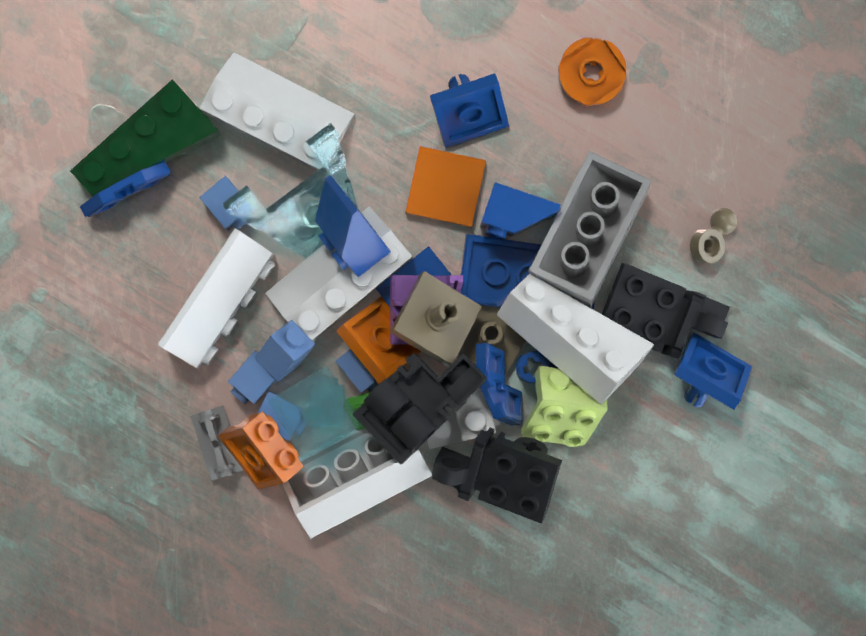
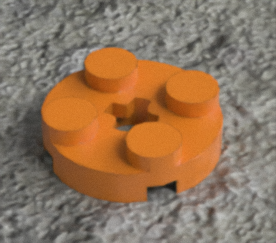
[558,37,626,107]

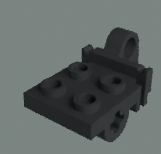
[602,263,730,359]
[352,353,488,465]
[432,427,562,524]

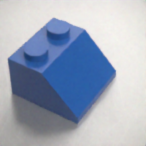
[315,174,391,277]
[480,182,561,240]

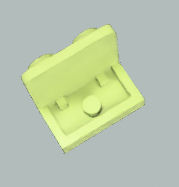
[521,366,608,447]

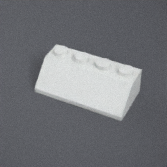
[199,52,355,174]
[265,206,413,342]
[158,228,276,368]
[283,428,432,539]

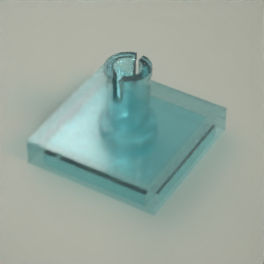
[268,365,362,460]

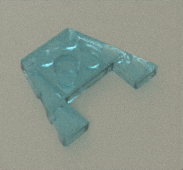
[222,123,358,258]

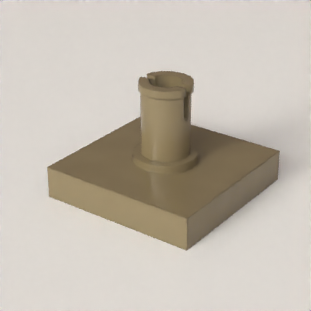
[390,271,482,367]
[458,306,526,376]

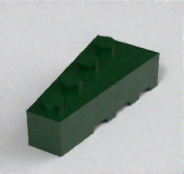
[70,79,222,196]

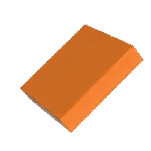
[405,146,486,228]
[336,297,421,384]

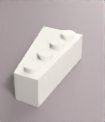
[497,274,654,405]

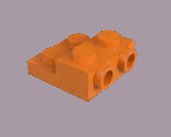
[218,411,304,489]

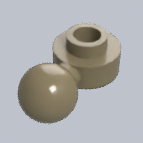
[690,208,737,263]

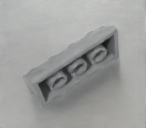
[529,151,652,308]

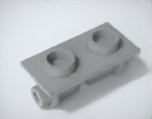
[191,406,244,481]

